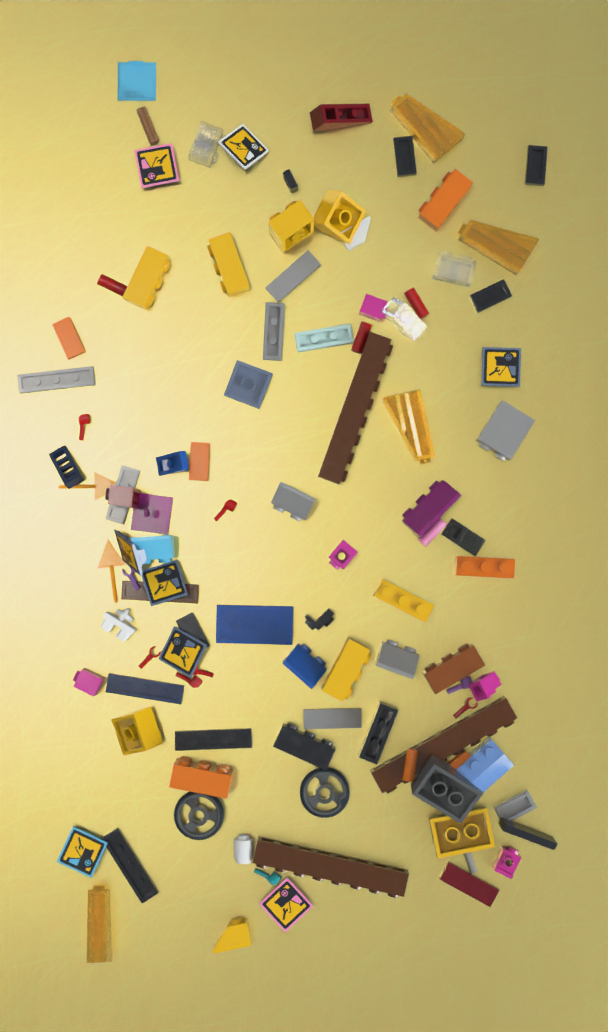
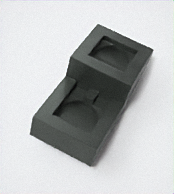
[442,519,486,556]

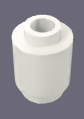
[234,834,253,864]

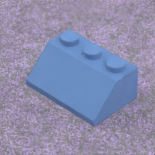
[456,737,514,793]

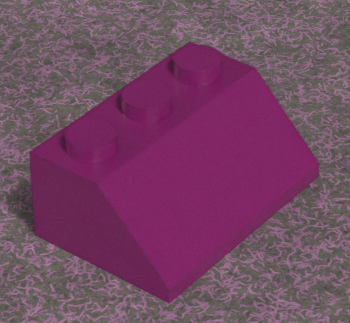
[402,480,461,537]

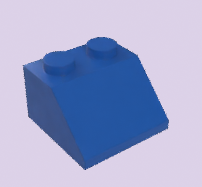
[282,643,327,689]

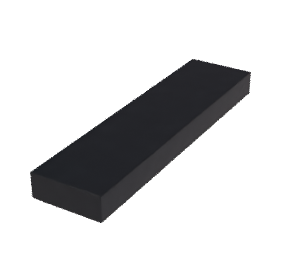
[175,728,252,751]
[101,827,159,903]

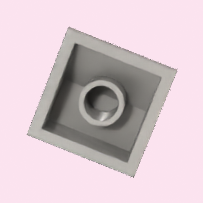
[271,481,315,522]
[374,639,419,679]

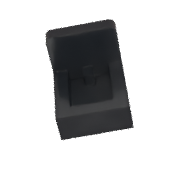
[304,608,334,631]

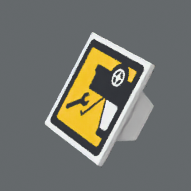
[218,124,269,170]

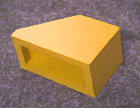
[213,917,252,954]

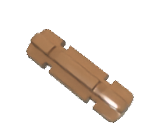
[137,106,159,144]

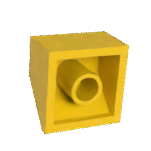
[313,190,366,244]
[111,707,163,756]

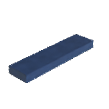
[105,673,185,705]

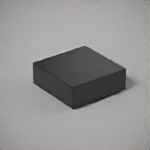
[283,169,298,193]

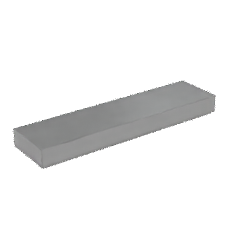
[17,366,96,394]

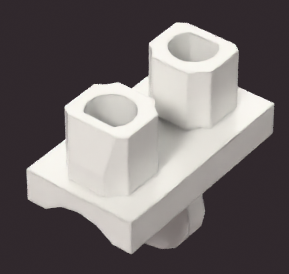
[100,608,137,642]

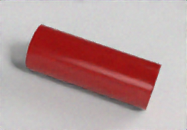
[97,274,127,296]
[404,287,429,319]
[351,321,372,354]

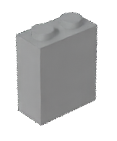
[476,400,535,461]

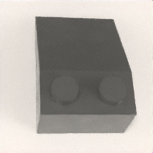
[411,754,483,823]

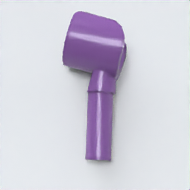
[122,566,140,590]
[446,676,472,694]

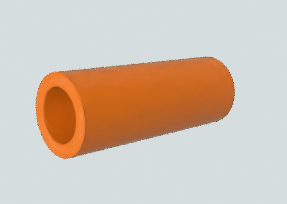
[402,749,419,782]

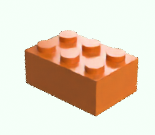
[169,756,233,799]

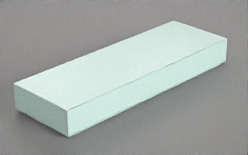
[294,323,354,353]

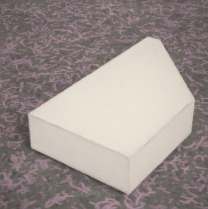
[341,216,371,251]

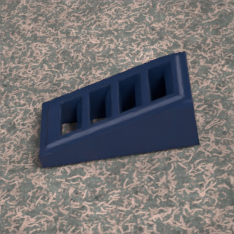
[49,445,85,489]

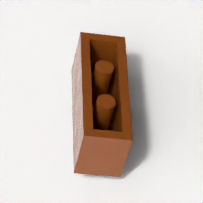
[422,643,485,695]

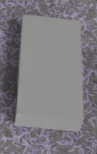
[493,790,537,821]

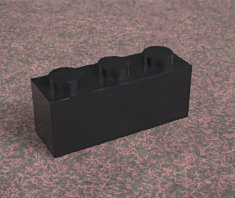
[358,701,398,764]
[273,722,336,771]

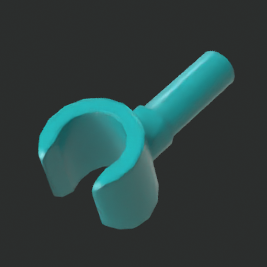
[254,868,282,885]

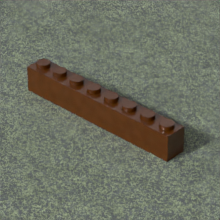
[318,332,393,485]
[370,696,517,793]
[253,836,409,898]

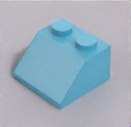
[131,535,175,564]

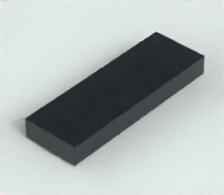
[498,817,557,850]

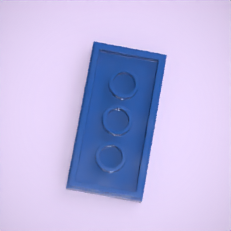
[216,604,293,645]

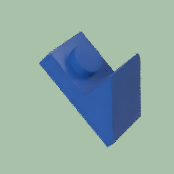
[155,450,188,476]

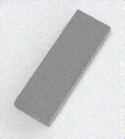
[265,250,321,302]
[263,302,285,361]
[105,465,141,525]
[304,708,361,729]

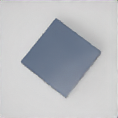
[224,360,273,409]

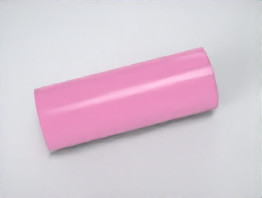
[418,518,447,547]

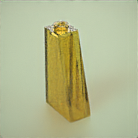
[390,93,465,163]
[458,220,539,275]
[382,389,435,464]
[87,886,112,963]

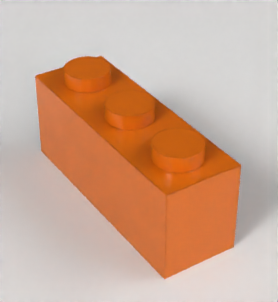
[418,169,473,232]
[454,556,515,578]

